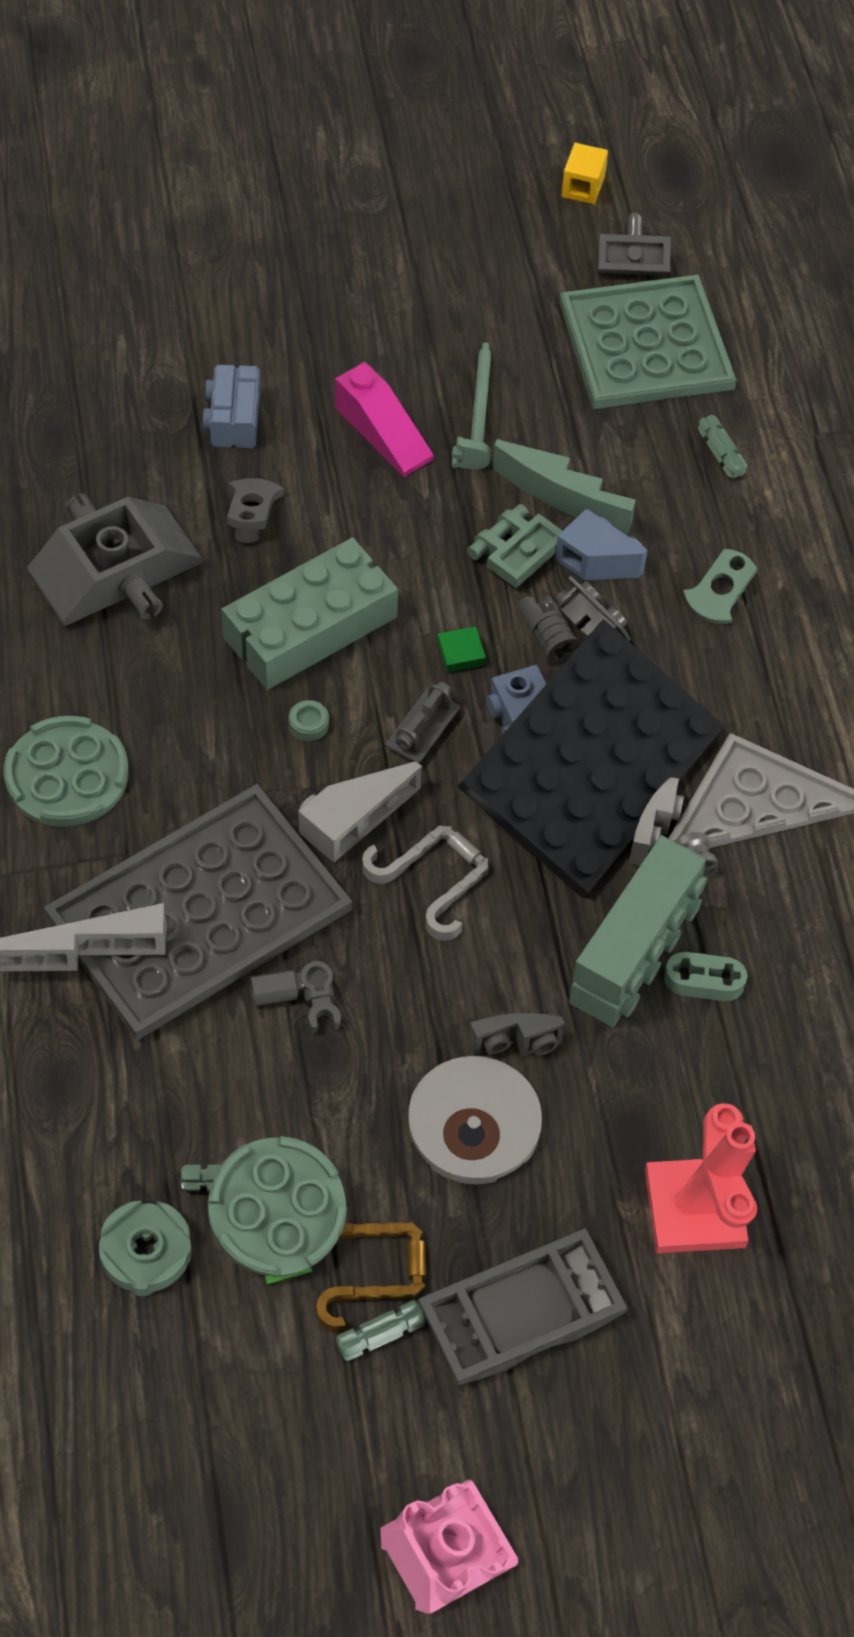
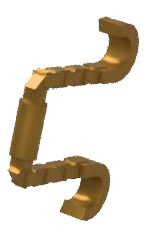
[316,1222,426,1333]

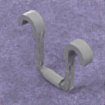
[362,825,488,941]

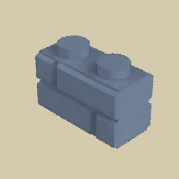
[203,365,260,448]

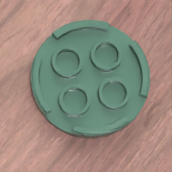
[4,716,129,827]
[208,1136,347,1276]

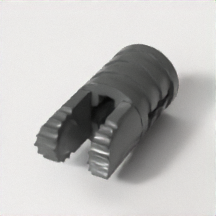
[518,596,580,664]

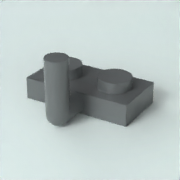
[597,212,671,276]

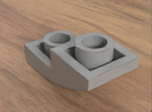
[629,777,684,865]

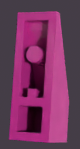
[335,362,434,477]

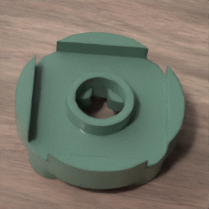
[99,1201,192,1296]

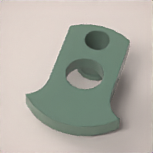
[684,549,757,624]

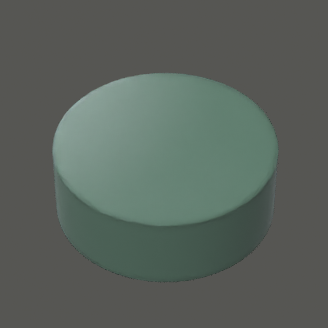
[288,700,329,742]

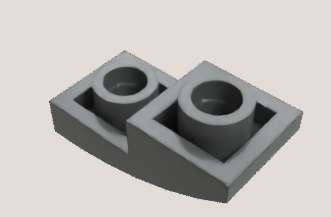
[468,1013,565,1058]

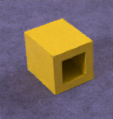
[561,143,608,205]

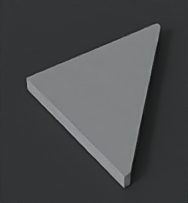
[669,733,854,848]

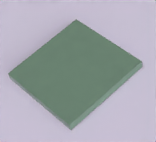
[559,274,737,409]

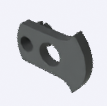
[227,478,284,543]

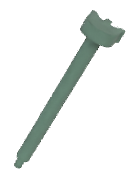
[451,342,491,470]

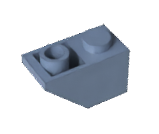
[555,508,648,580]

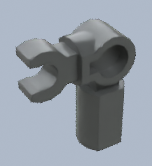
[250,961,341,1034]

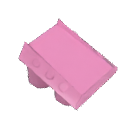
[380,1480,518,1614]

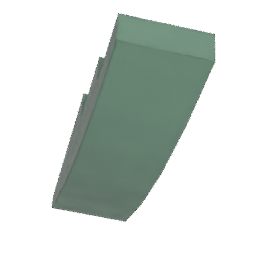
[493,439,636,535]

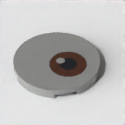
[408,1056,542,1184]

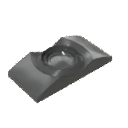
[418,1228,627,1385]

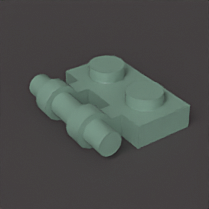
[467,504,563,588]

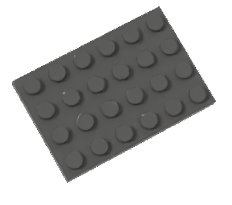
[43,784,352,1041]

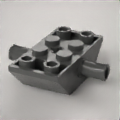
[27,493,203,627]

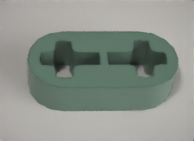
[664,952,747,1001]

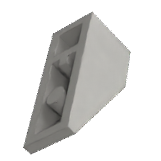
[298,761,422,863]

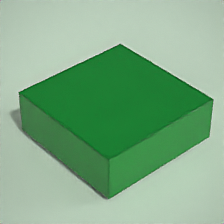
[437,626,486,673]

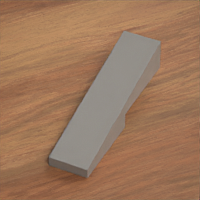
[0,903,166,971]

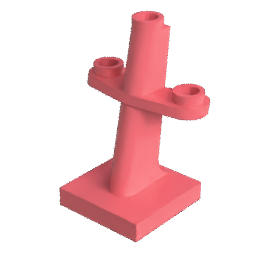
[645,1103,757,1254]

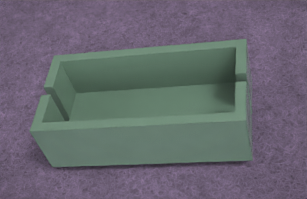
[221,537,398,690]
[569,835,707,1028]

